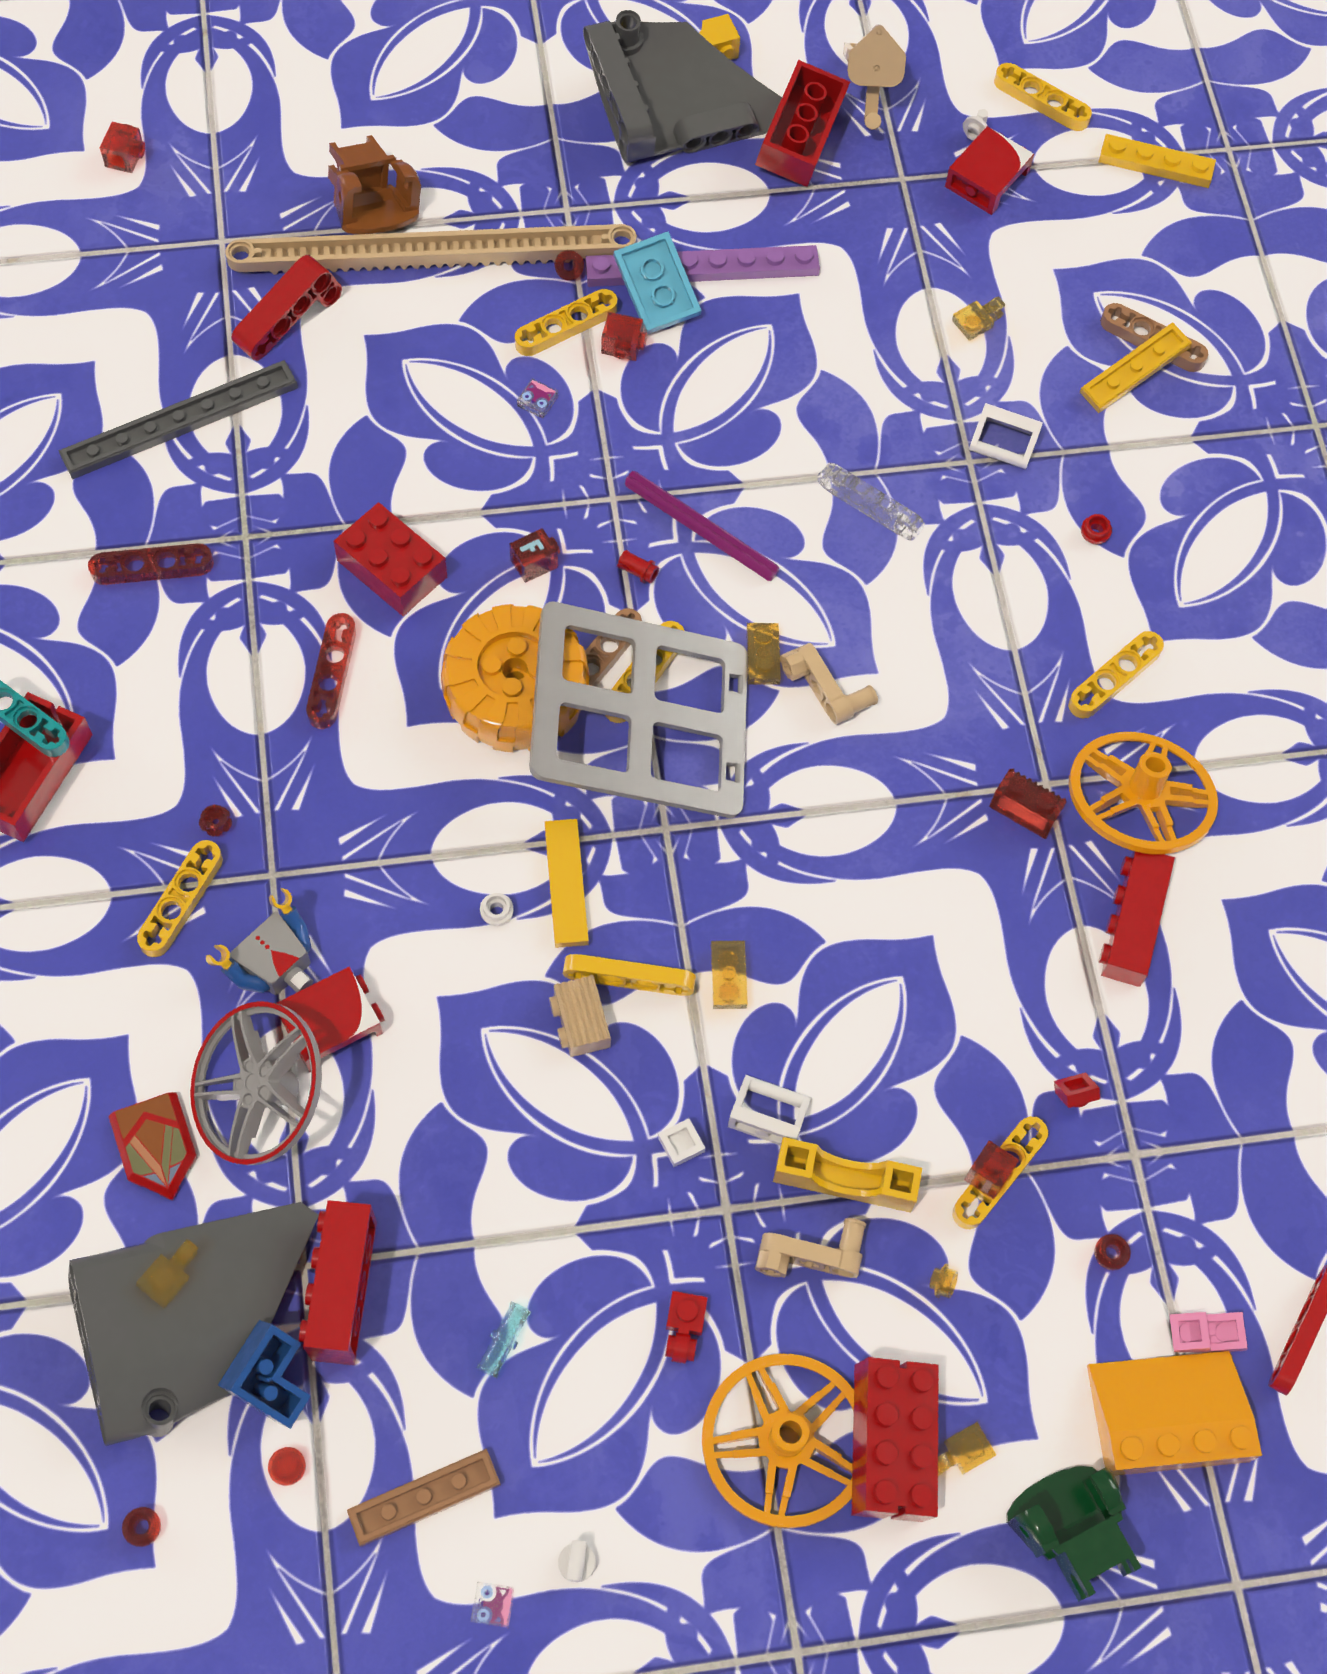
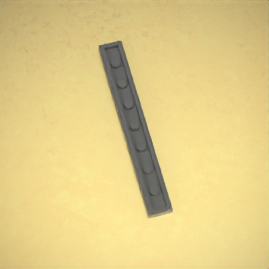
[58,360,298,480]

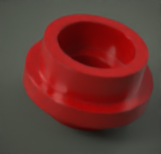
[1081,514,1112,544]

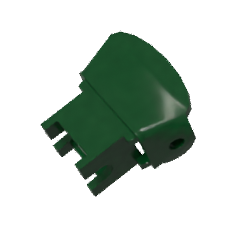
[1006,1466,1142,1602]

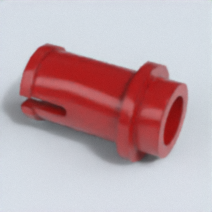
[617,550,659,584]

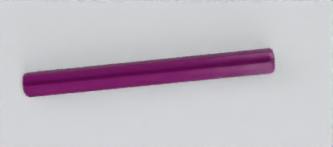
[625,471,779,581]

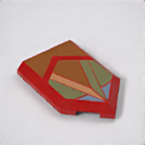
[108,1092,197,1201]

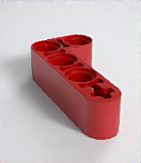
[231,255,342,360]

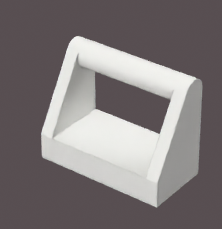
[969,403,1043,469]
[728,1075,811,1145]

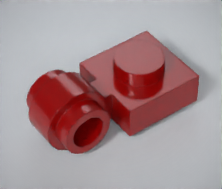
[665,1291,708,1364]

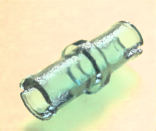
[476,1301,531,1379]

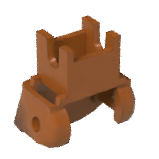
[328,135,421,234]

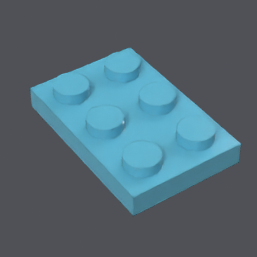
[613,231,702,335]

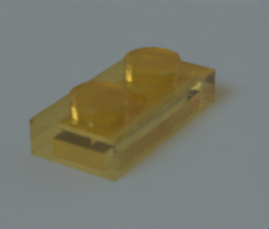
[746,623,781,685]
[710,941,748,1009]

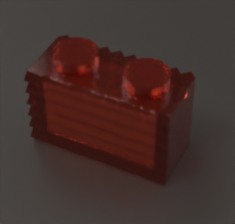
[989,768,1067,839]

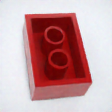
[333,502,447,616]

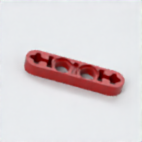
[1268,1265,1327,1396]

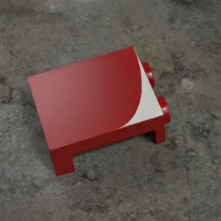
[945,126,1034,215]
[276,966,385,1072]

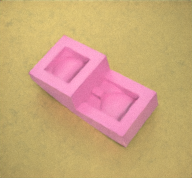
[1169,1312,1247,1353]

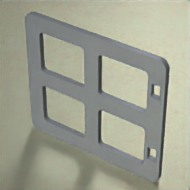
[529,601,748,818]

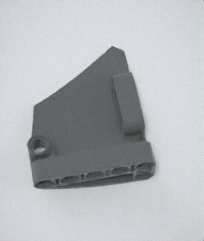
[583,10,782,163]
[68,1202,319,1446]

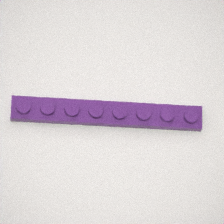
[585,245,820,287]

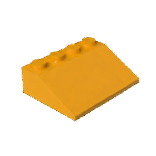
[1087,1351,1262,1476]

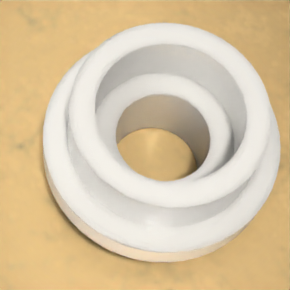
[480,893,514,926]

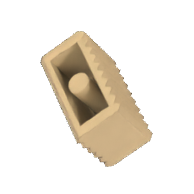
[549,975,611,1057]

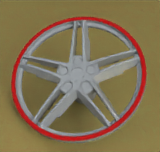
[190,1001,322,1165]

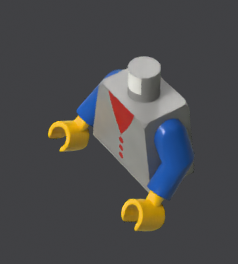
[206,888,313,995]

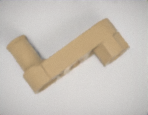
[780,643,878,725]
[755,1218,866,1278]

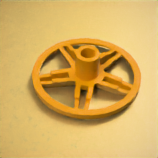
[1069,732,1218,854]
[702,1354,854,1529]

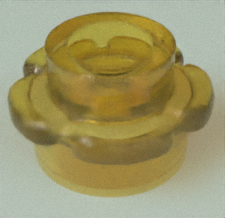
[929,1263,958,1299]

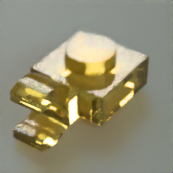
[952,296,1006,341]
[136,1239,199,1309]
[938,1422,996,1476]

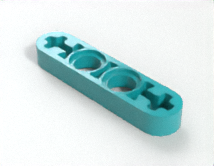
[0,680,70,757]

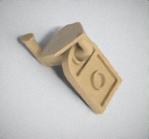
[843,24,906,130]

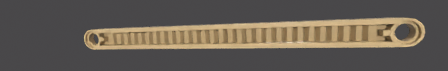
[225,224,637,275]

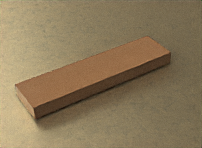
[347,1449,501,1547]

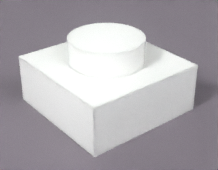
[658,1118,705,1167]

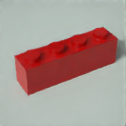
[1098,851,1175,987]

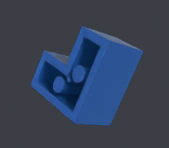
[218,1320,311,1429]

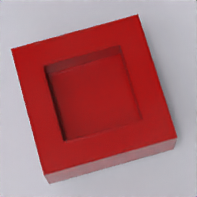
[1054,1072,1101,1108]

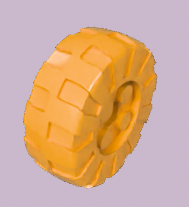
[441,604,589,752]

